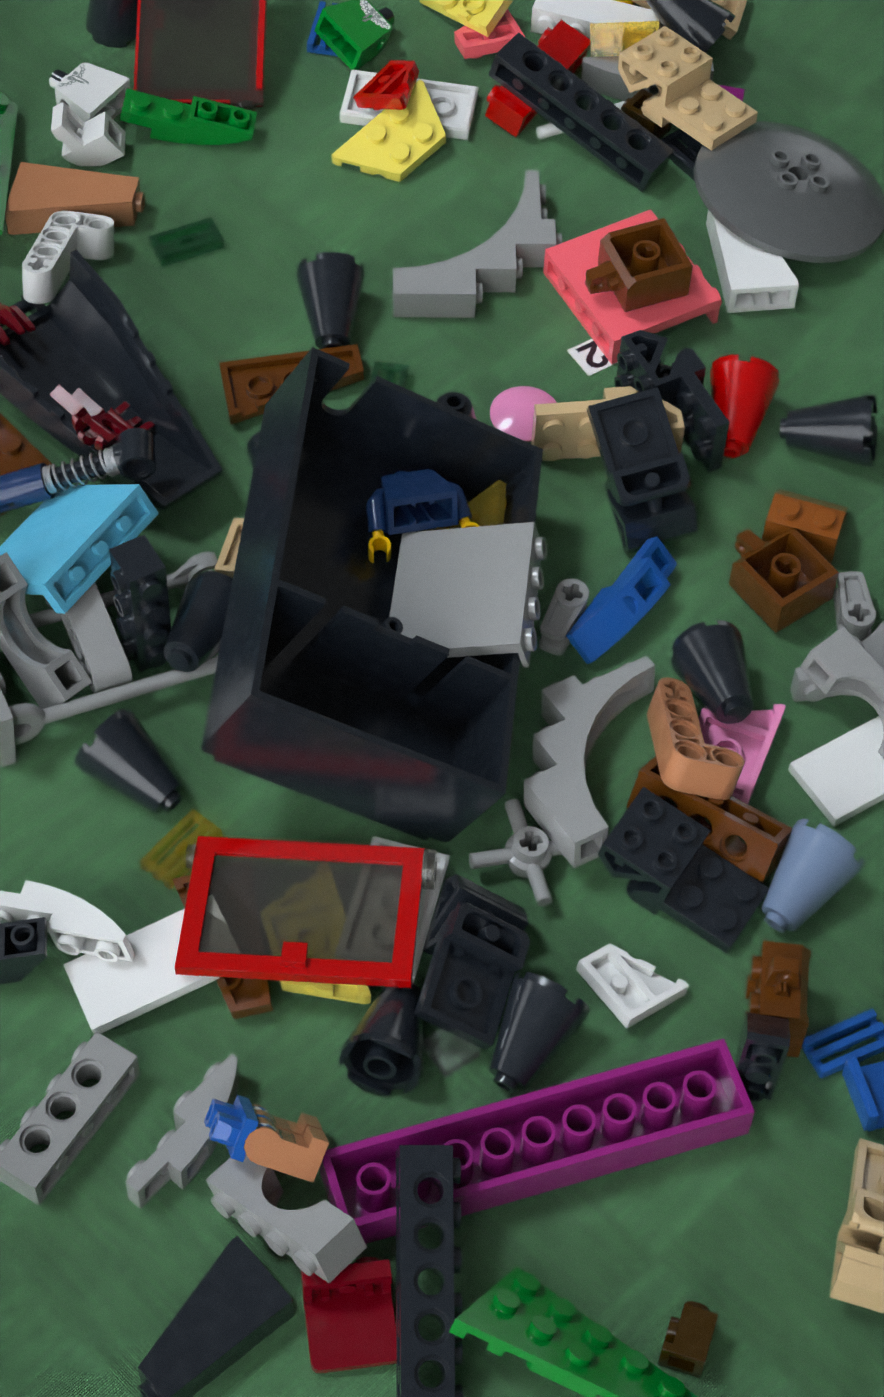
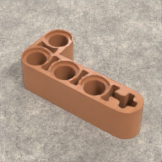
[647,677,745,800]

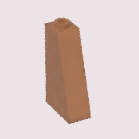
[5,162,146,235]

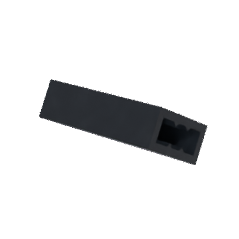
[138,1235,294,1397]

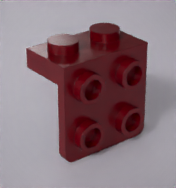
[301,1257,396,1374]

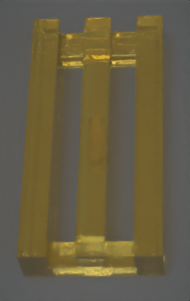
[140,809,223,890]

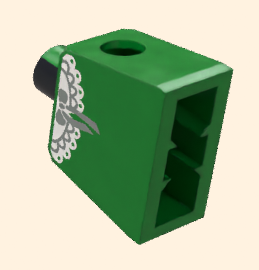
[314,0,395,70]

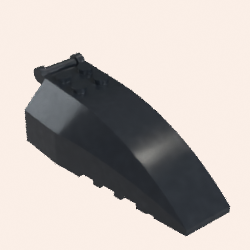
[0,250,223,511]

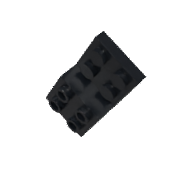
[614,330,729,473]
[587,387,698,554]
[597,787,769,954]
[414,874,530,1050]

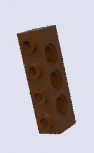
[626,756,792,882]

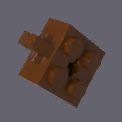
[585,218,693,312]
[729,528,839,633]
[743,940,811,1058]

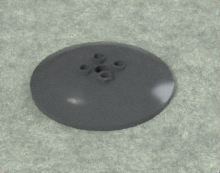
[694,121,884,263]

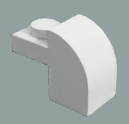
[51,102,126,166]

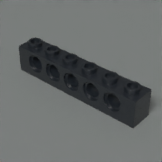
[488,33,674,193]
[396,1145,463,1397]

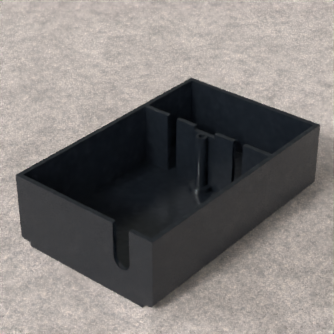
[201,347,543,842]

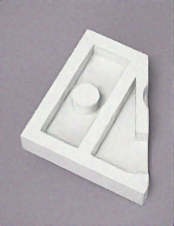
[576,943,689,1029]

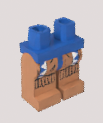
[204,1095,329,1183]

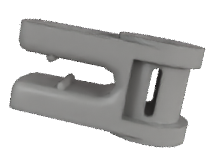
[833,571,876,642]
[539,578,589,656]

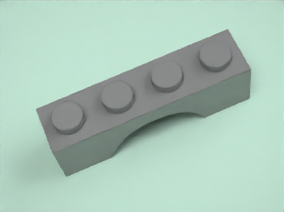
[0,552,92,709]
[801,626,884,758]
[206,1156,367,1283]

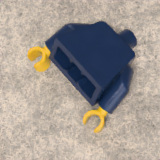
[366,469,480,563]

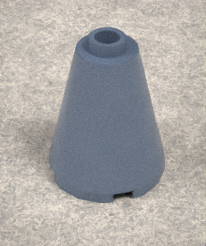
[762,818,864,933]

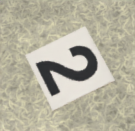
[567,339,618,376]

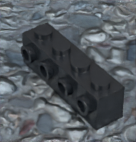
[109,534,171,673]

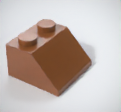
[762,489,849,564]

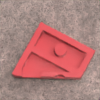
[454,9,525,59]

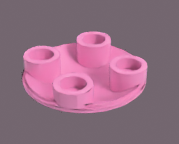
[490,386,557,442]

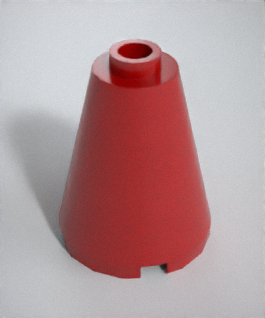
[710,354,780,458]

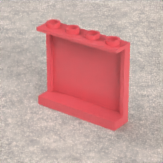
[543,209,722,364]

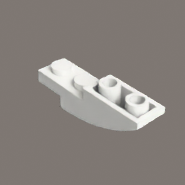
[0,880,135,962]

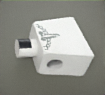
[49,62,130,122]

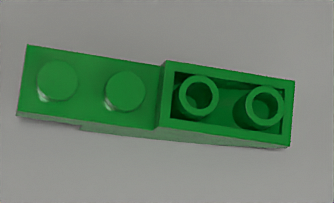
[120,88,257,145]

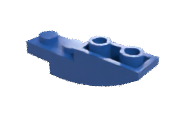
[566,536,678,664]

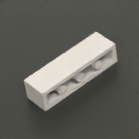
[530,0,663,54]

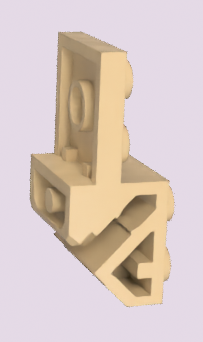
[618,26,758,151]
[531,386,685,476]
[829,1138,884,1314]

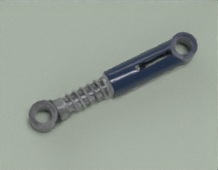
[0,428,156,514]

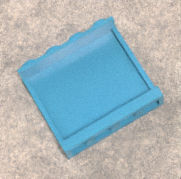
[0,484,159,614]

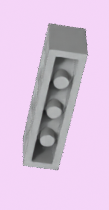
[0,1031,140,1206]

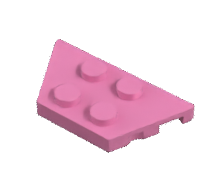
[698,704,786,804]

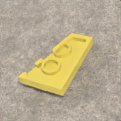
[419,0,513,37]

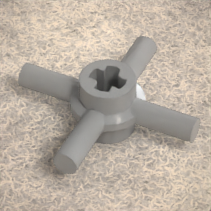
[469,799,563,907]

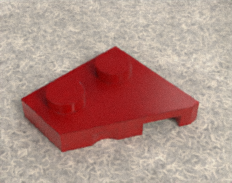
[353,60,419,110]

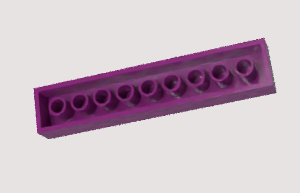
[320,1038,755,1244]

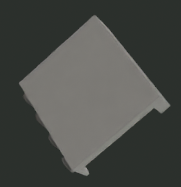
[389,522,547,668]

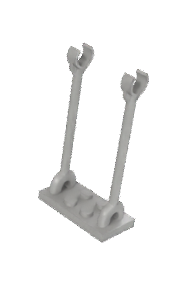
[0,552,218,767]

